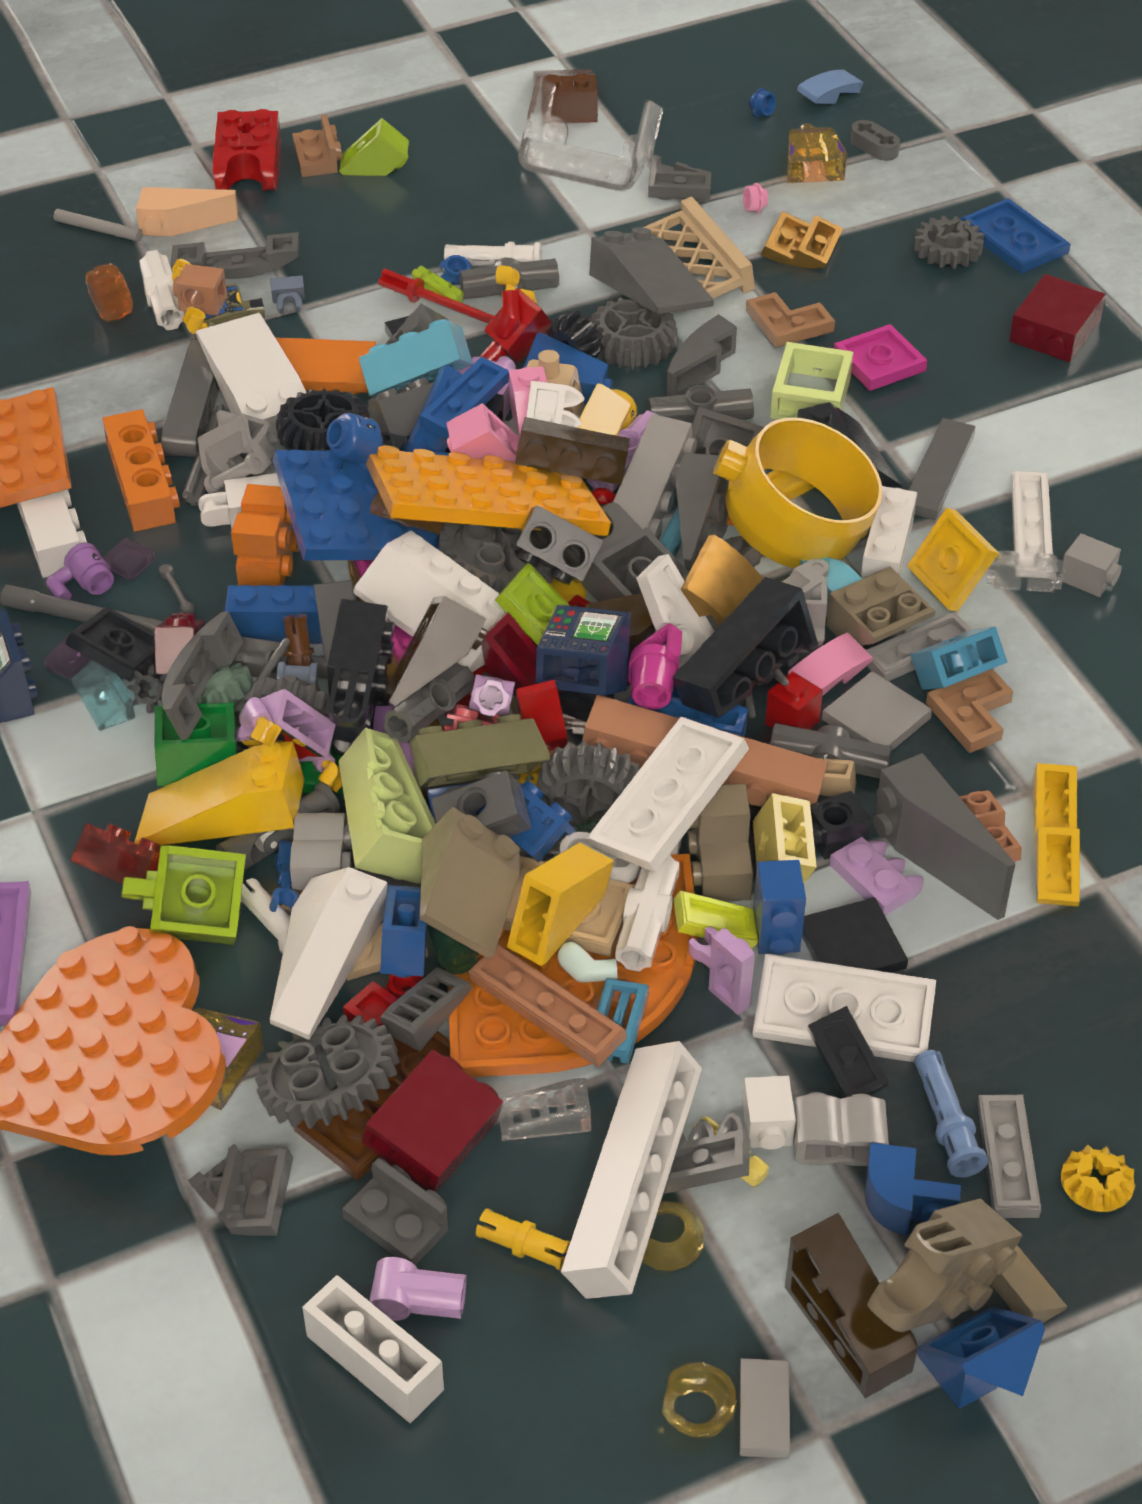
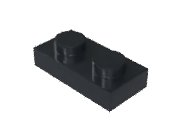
[807,1006,889,1098]

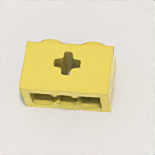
[753,793,817,884]

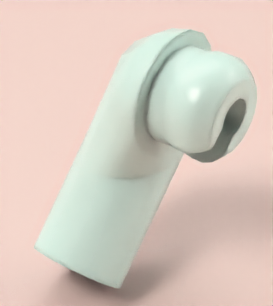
[557,942,617,983]

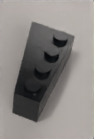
[673,577,819,718]

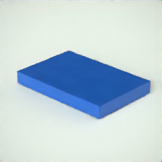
[960,198,1071,274]

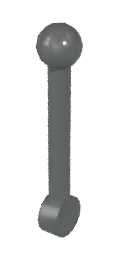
[159,564,195,613]

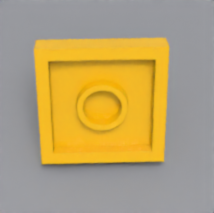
[907,507,999,612]

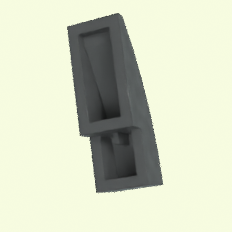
[667,314,737,396]

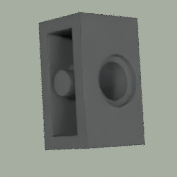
[431,770,532,837]

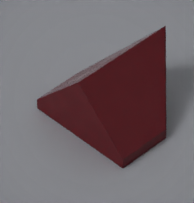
[481,612,538,690]

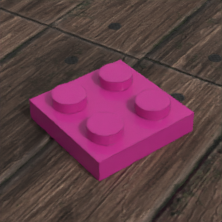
[834,324,927,391]

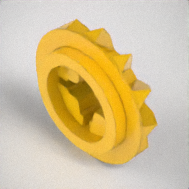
[1061,1145,1136,1212]

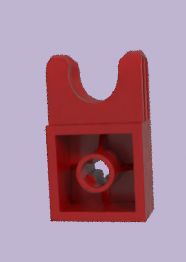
[212,109,281,191]

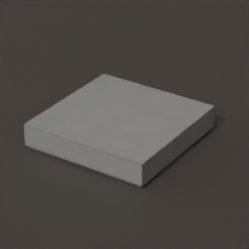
[822,671,932,751]

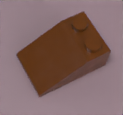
[533,69,598,124]

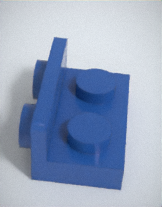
[478,780,576,863]

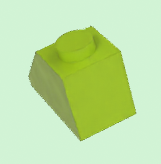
[339,118,409,176]

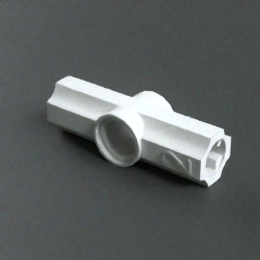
[140,250,184,330]
[615,854,680,972]

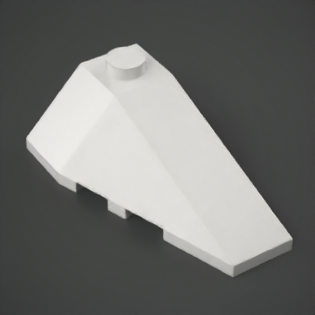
[270,867,387,1040]

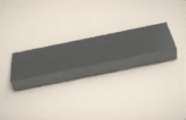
[908,418,976,520]

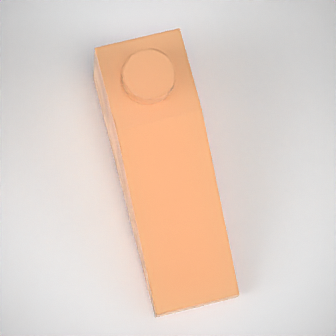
[136,187,239,236]

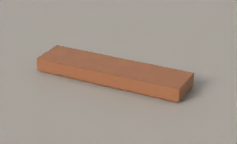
[468,944,627,1067]

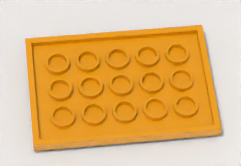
[366,445,611,536]

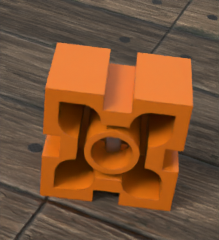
[231,484,299,586]

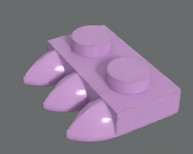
[830,837,924,915]

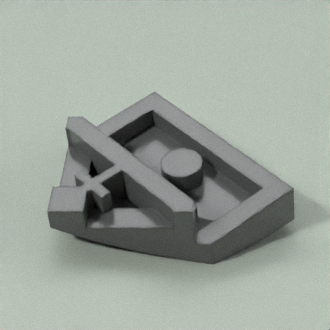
[188,1144,293,1236]

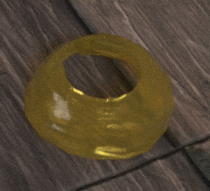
[642,1201,704,1271]
[661,1362,737,1438]

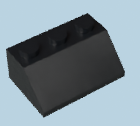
[797,402,902,489]

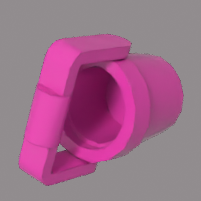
[628,623,682,710]

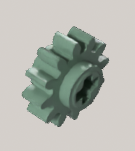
[197,662,254,706]

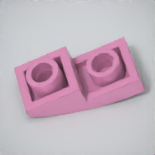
[788,632,873,696]

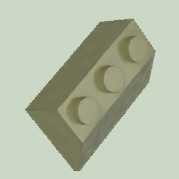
[409,714,550,789]

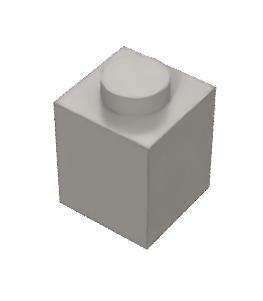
[1060,533,1122,597]

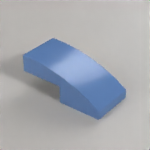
[797,70,863,104]

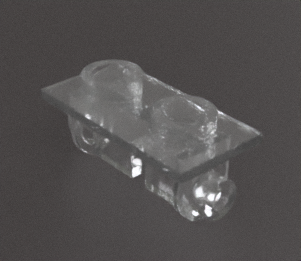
[986,551,1065,593]

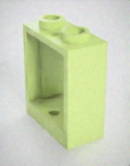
[770,342,853,420]

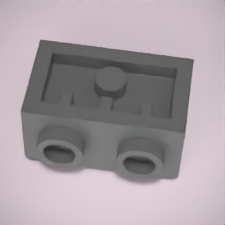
[342,1158,449,1265]

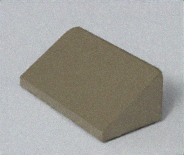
[991,1245,1067,1323]

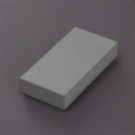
[740,1358,790,1458]

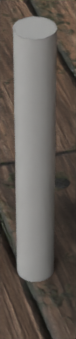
[53,209,142,242]

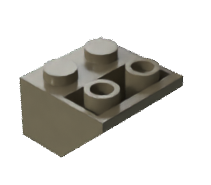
[826,567,935,646]

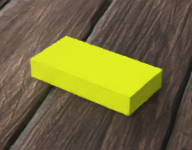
[673,890,759,949]

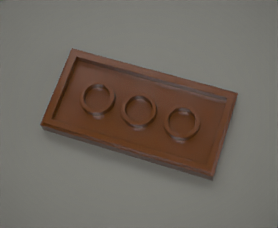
[294,1017,450,1181]

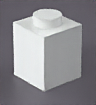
[742,1075,796,1149]

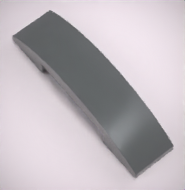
[170,232,300,279]
[162,611,244,740]

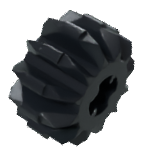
[547,310,604,358]

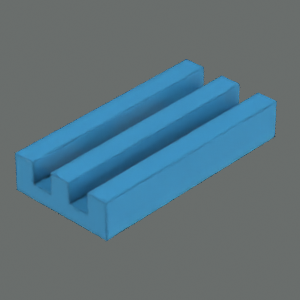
[597,978,649,1064]

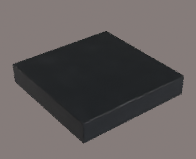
[65,607,155,682]
[802,897,908,973]

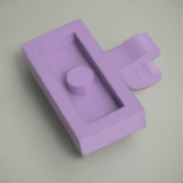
[689,927,755,1015]

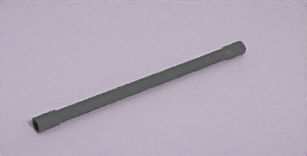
[1,584,328,680]

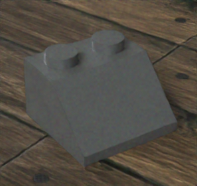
[692,407,764,455]

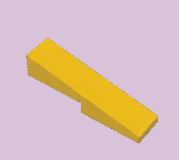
[1032,763,1080,906]

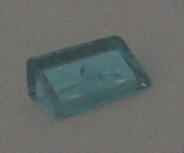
[71,660,135,731]

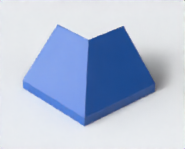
[917,1306,1045,1409]

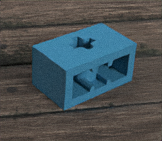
[910,626,1008,690]

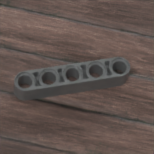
[161,339,220,457]

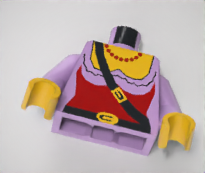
[235,689,342,793]

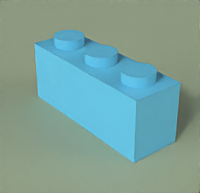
[359,319,473,397]

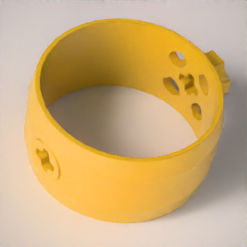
[713,418,882,568]

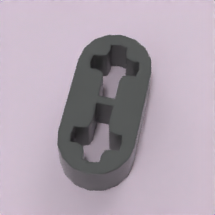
[850,120,900,161]

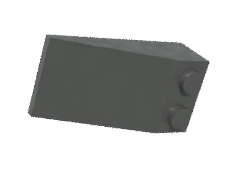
[589,228,714,314]
[873,753,1015,920]

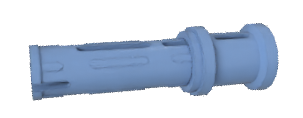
[914,1050,988,1178]

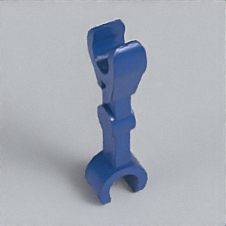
[269,839,299,915]

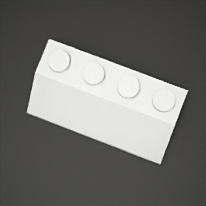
[353,531,506,672]

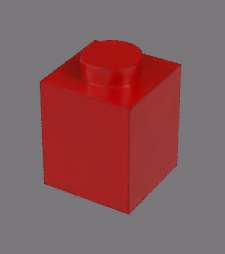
[765,671,823,730]

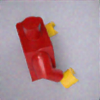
[480,265,552,363]

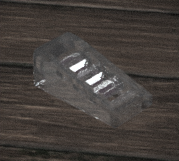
[499,1078,591,1141]

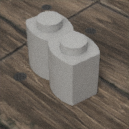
[290,813,352,890]
[794,1092,889,1166]

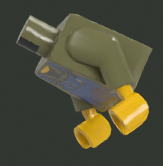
[172,259,265,339]

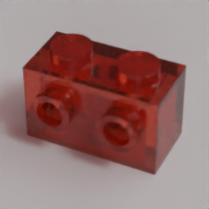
[70,823,162,884]

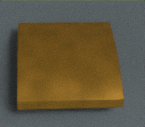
[761,211,843,269]
[681,535,763,626]

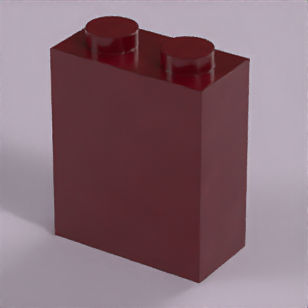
[1009,274,1106,362]
[362,1049,504,1193]

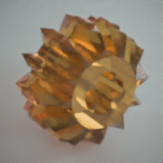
[85,263,133,322]

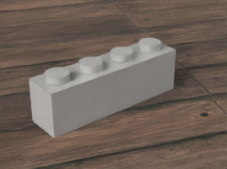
[613,414,697,539]

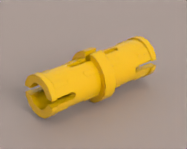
[475,1208,571,1271]

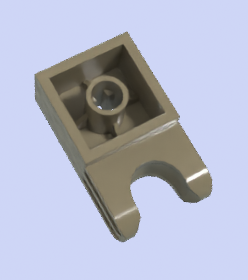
[867,1198,1023,1332]

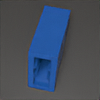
[523,333,613,406]

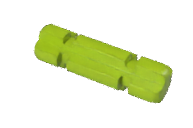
[412,266,464,303]

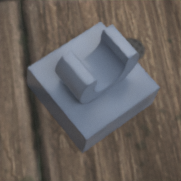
[270,275,305,314]

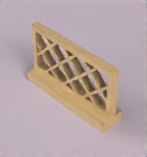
[643,196,755,311]

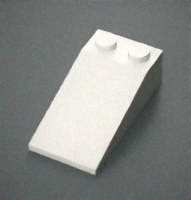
[196,313,306,429]

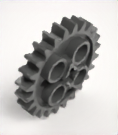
[438,523,553,594]
[255,1015,399,1128]

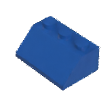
[225,585,322,644]

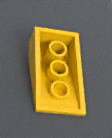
[135,741,304,848]

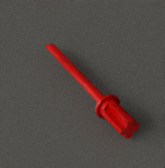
[378,268,494,324]

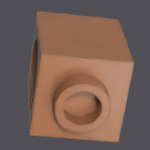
[173,264,227,316]

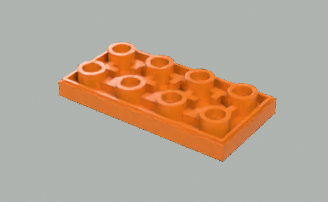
[275,337,376,394]

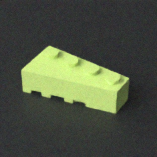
[339,728,436,884]

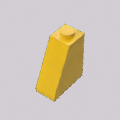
[507,842,614,966]

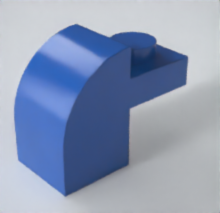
[865,1143,961,1236]

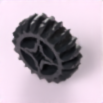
[276,388,370,451]

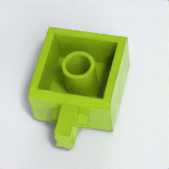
[122,845,246,945]

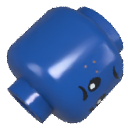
[327,413,383,464]

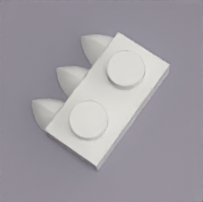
[527,381,585,427]

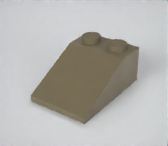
[420,807,520,959]

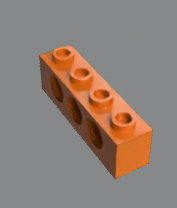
[102,409,180,532]

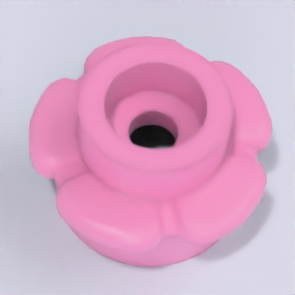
[743,183,768,214]

